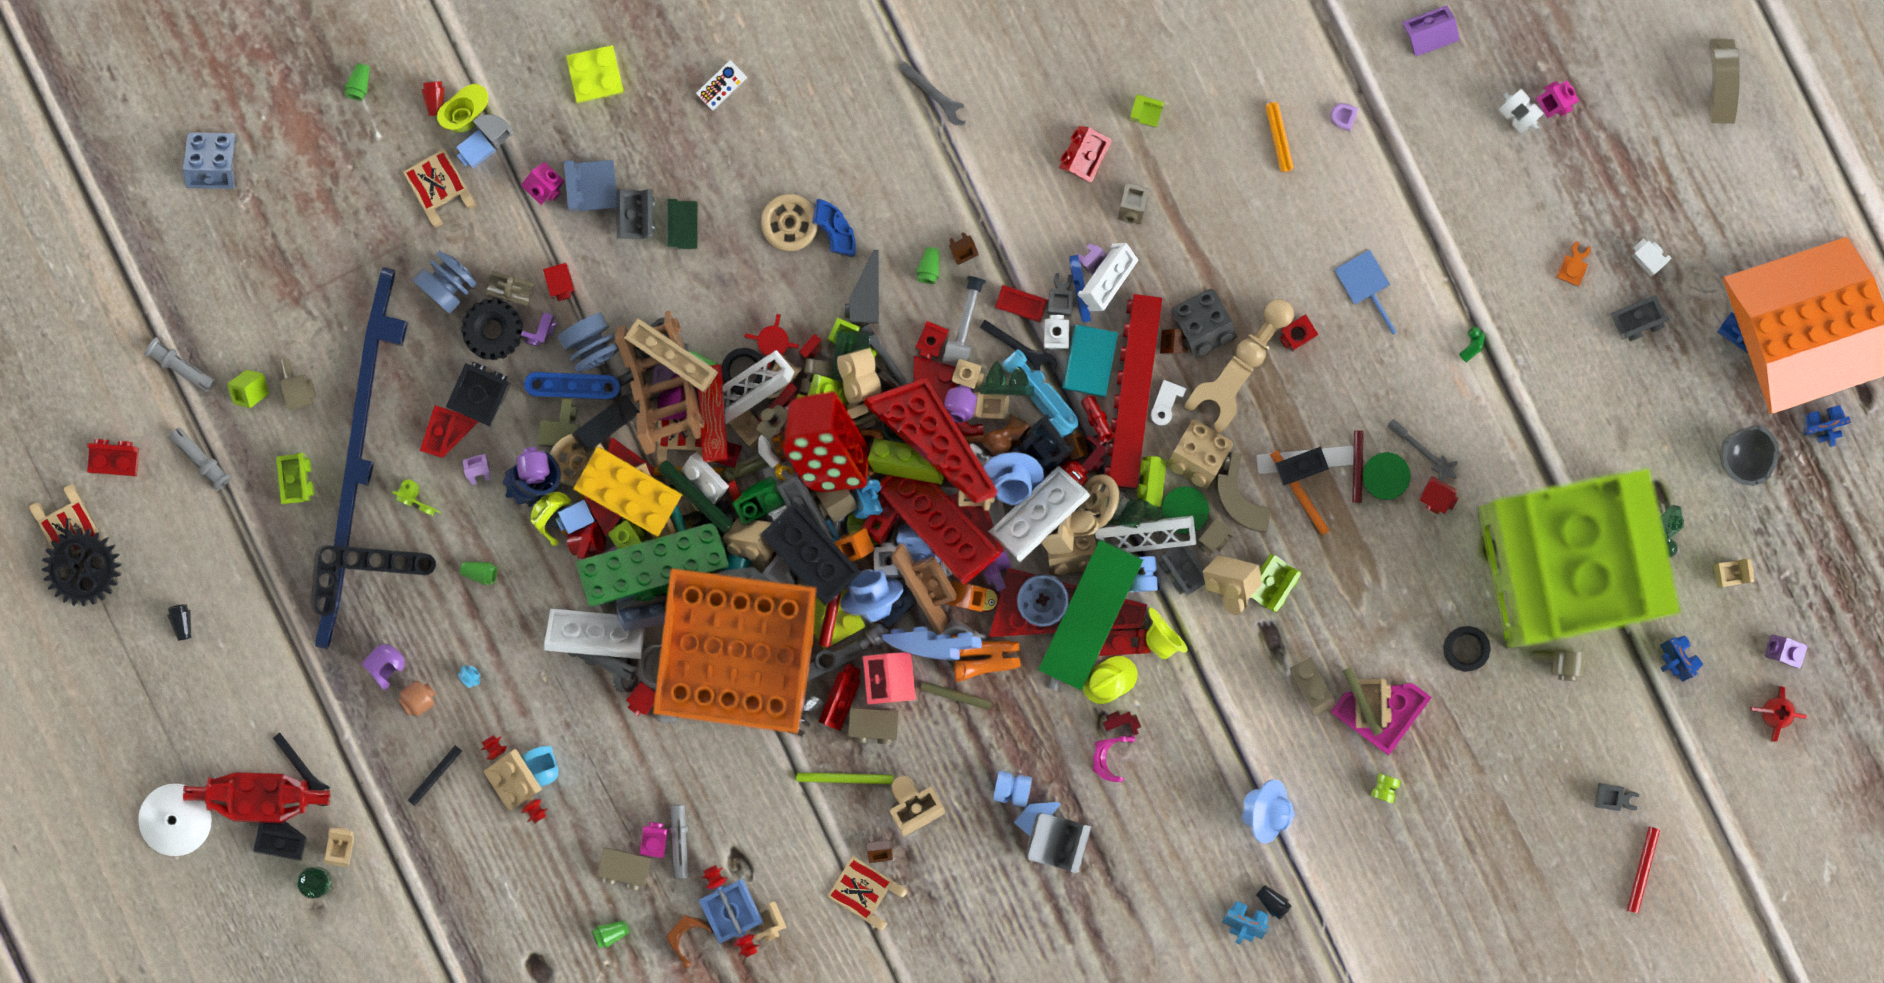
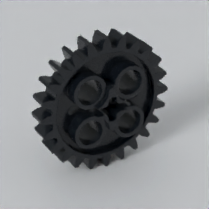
[42,528,122,606]

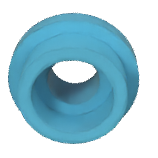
[458,665,480,688]

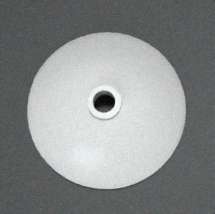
[138,784,212,856]

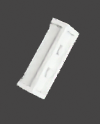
[1078,243,1138,311]

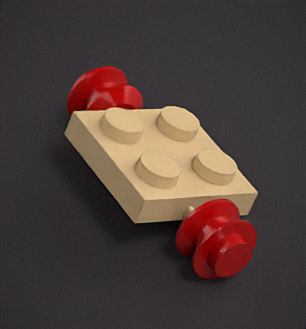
[480,735,548,824]

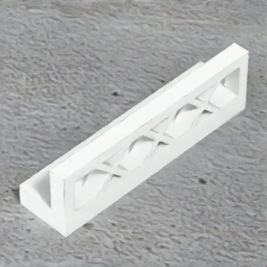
[723,350,795,424]
[1095,515,1197,553]

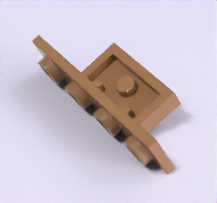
[891,543,957,635]

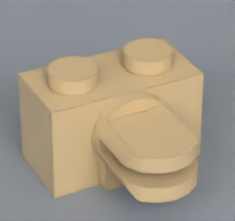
[1041,510,1099,555]
[722,518,774,573]
[1203,555,1262,615]
[889,776,945,837]

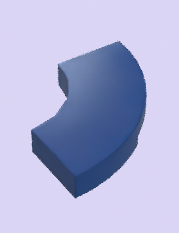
[812,199,856,257]
[1069,255,1091,323]

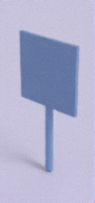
[1334,250,1396,334]

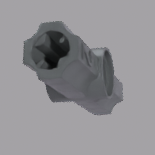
[808,636,863,681]

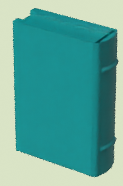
[1062,324,1118,397]

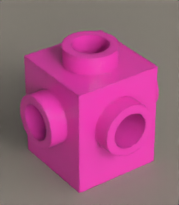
[1536,80,1579,119]
[521,161,565,205]

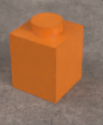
[833,528,875,562]
[945,581,987,612]

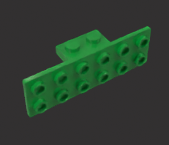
[576,523,729,607]

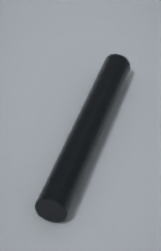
[408,745,462,806]

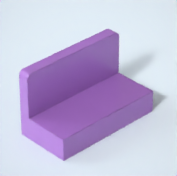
[1403,5,1460,56]

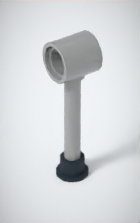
[942,276,986,367]

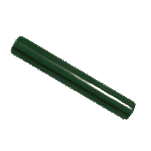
[658,461,734,533]

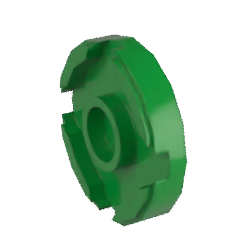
[1362,452,1411,500]
[1161,486,1209,535]

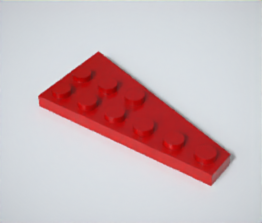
[863,377,998,504]
[989,567,1147,637]

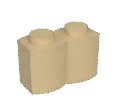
[837,348,881,403]

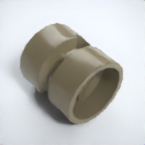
[800,359,836,395]

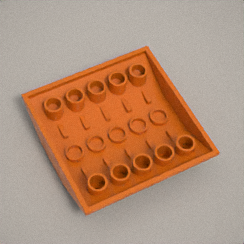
[1722,237,1884,414]
[653,569,816,733]

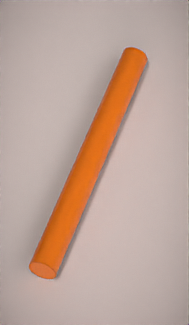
[1270,450,1330,535]

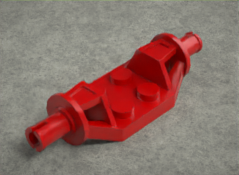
[183,772,331,823]

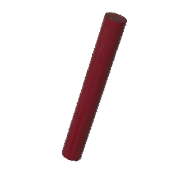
[1352,430,1364,503]

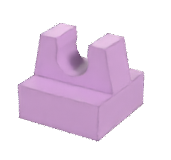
[1078,244,1107,276]
[463,453,490,485]

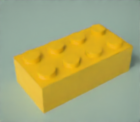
[573,446,682,537]

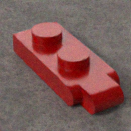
[818,664,861,731]

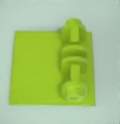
[392,479,442,516]

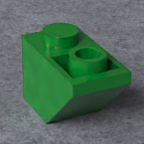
[733,476,786,525]

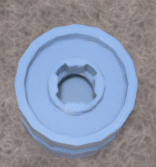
[1129,557,1158,592]
[993,770,1032,807]

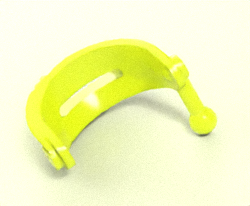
[531,492,572,546]

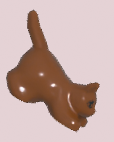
[964,413,1031,458]

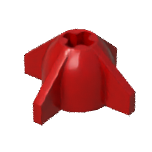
[744,314,800,369]
[1750,686,1807,742]

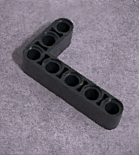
[311,545,436,616]

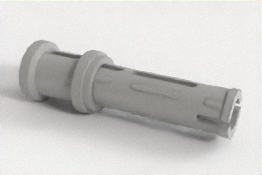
[144,337,215,392]
[168,427,232,491]

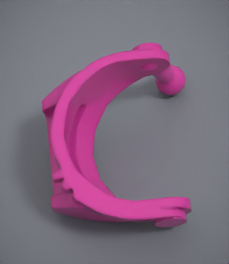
[1092,735,1135,783]

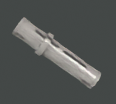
[669,805,689,879]

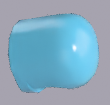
[521,746,559,787]

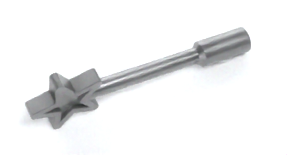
[1387,419,1458,481]

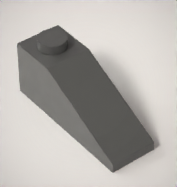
[845,250,879,324]

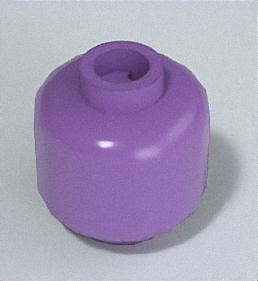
[944,385,977,423]
[516,447,550,484]

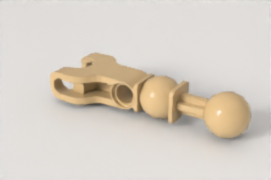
[1184,299,1295,433]

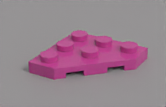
[1330,683,1432,755]

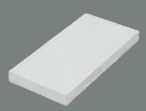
[989,466,1090,562]
[544,609,646,659]

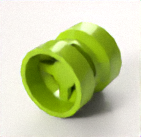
[1370,773,1401,804]

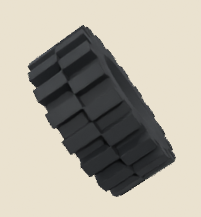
[461,298,523,360]

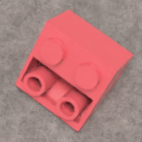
[863,652,916,705]

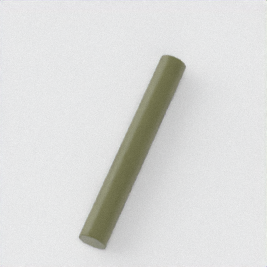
[1342,667,1383,736]
[920,681,992,710]

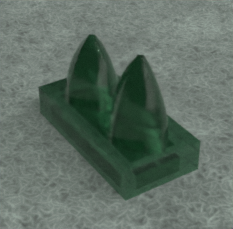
[980,361,1034,396]

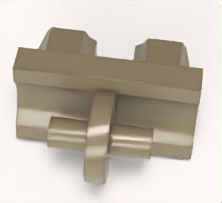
[486,271,534,306]

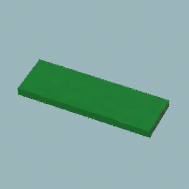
[1038,539,1143,691]

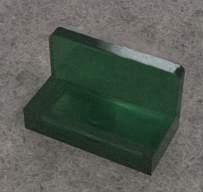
[668,199,698,249]
[830,329,871,381]
[1107,497,1162,529]

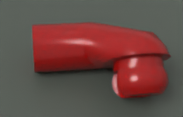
[955,421,984,436]

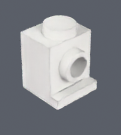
[1632,238,1672,277]
[1044,315,1069,350]
[874,543,903,579]

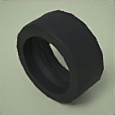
[722,348,764,394]
[1443,626,1491,672]

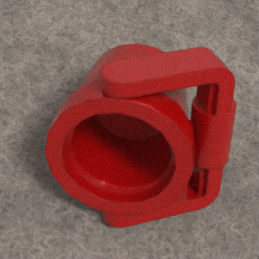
[567,523,607,560]

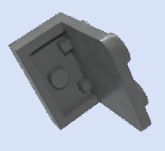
[1171,289,1237,358]
[1025,813,1091,873]

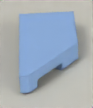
[1014,802,1061,836]

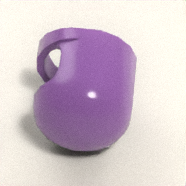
[361,644,405,690]

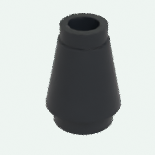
[167,604,192,641]
[1256,885,1292,920]

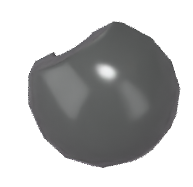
[1719,425,1780,486]

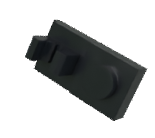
[1275,447,1329,486]

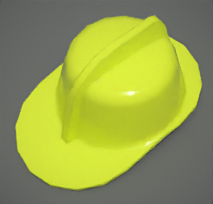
[437,84,489,133]
[1146,607,1188,660]
[1083,656,1138,704]

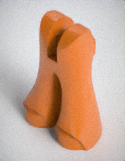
[952,636,1021,682]

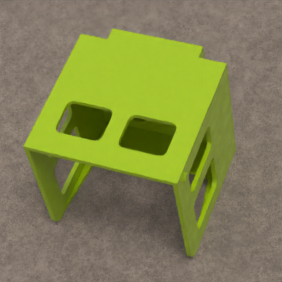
[1478,468,1681,649]

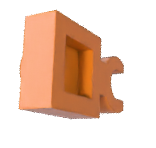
[1556,241,1591,287]

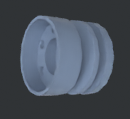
[412,250,477,314]
[557,312,619,373]
[1017,574,1068,626]

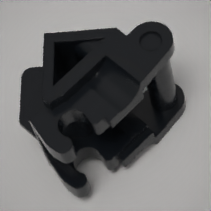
[1013,414,1075,473]

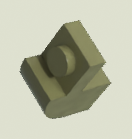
[538,398,580,447]

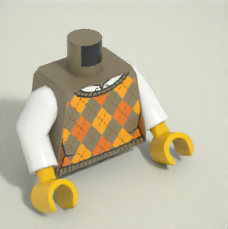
[756,405,793,481]

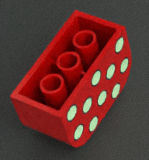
[784,391,870,493]

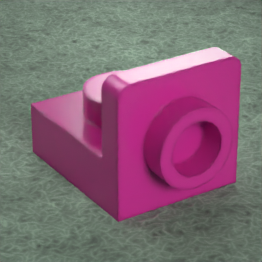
[640,822,668,858]

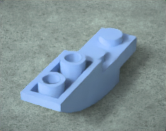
[882,627,982,660]

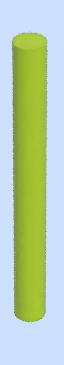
[797,772,893,784]

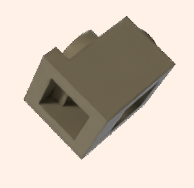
[1197,518,1235,556]

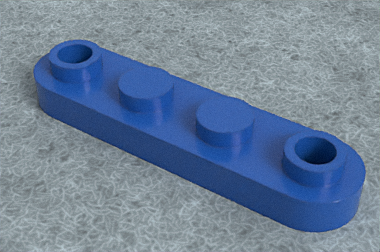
[524,372,621,400]

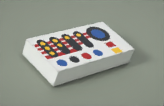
[696,60,747,111]

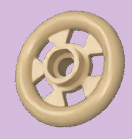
[761,194,818,251]
[550,434,605,487]
[1076,474,1119,529]

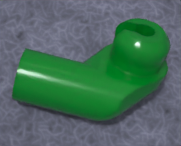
[1459,327,1485,363]

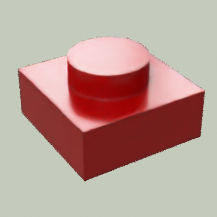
[799,334,822,359]

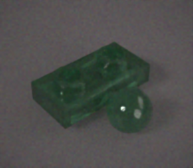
[1660,505,1684,558]

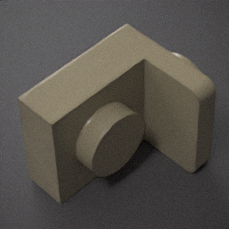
[1118,183,1149,224]

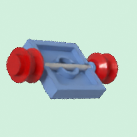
[699,865,763,958]

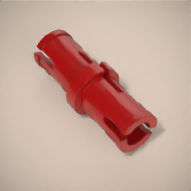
[1081,395,1114,443]

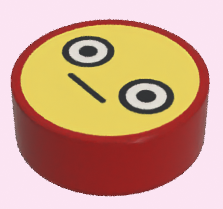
[982,588,999,612]

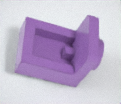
[521,312,557,347]
[983,549,1012,592]
[1765,635,1808,669]

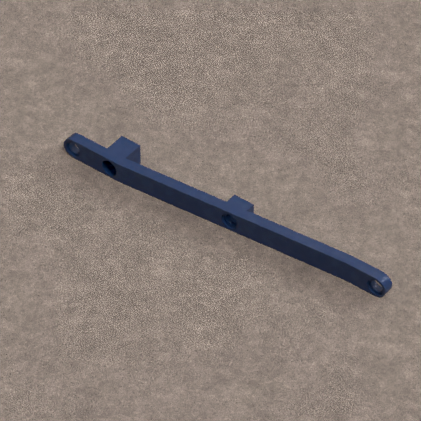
[315,267,408,650]

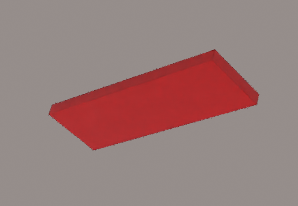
[878,475,1001,585]

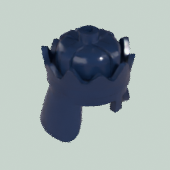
[503,451,561,507]

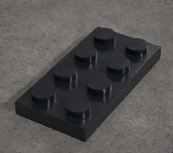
[759,502,861,606]

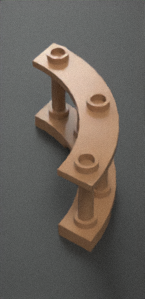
[615,311,704,455]

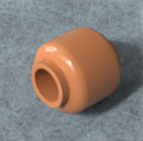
[398,681,435,717]

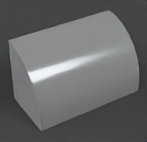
[473,115,514,148]

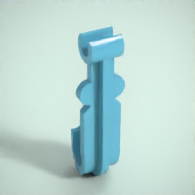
[1001,349,1078,438]

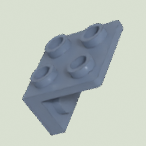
[183,133,236,189]
[564,160,617,212]
[616,595,666,631]

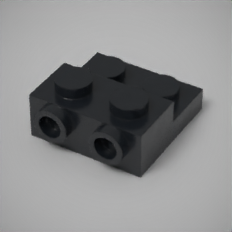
[446,361,511,427]

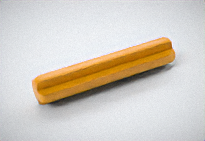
[1265,102,1293,172]

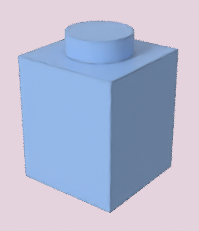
[457,130,496,169]
[555,499,594,534]

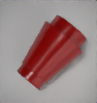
[421,81,445,116]

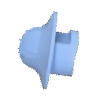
[983,452,1044,505]
[841,569,903,622]
[1242,779,1295,844]

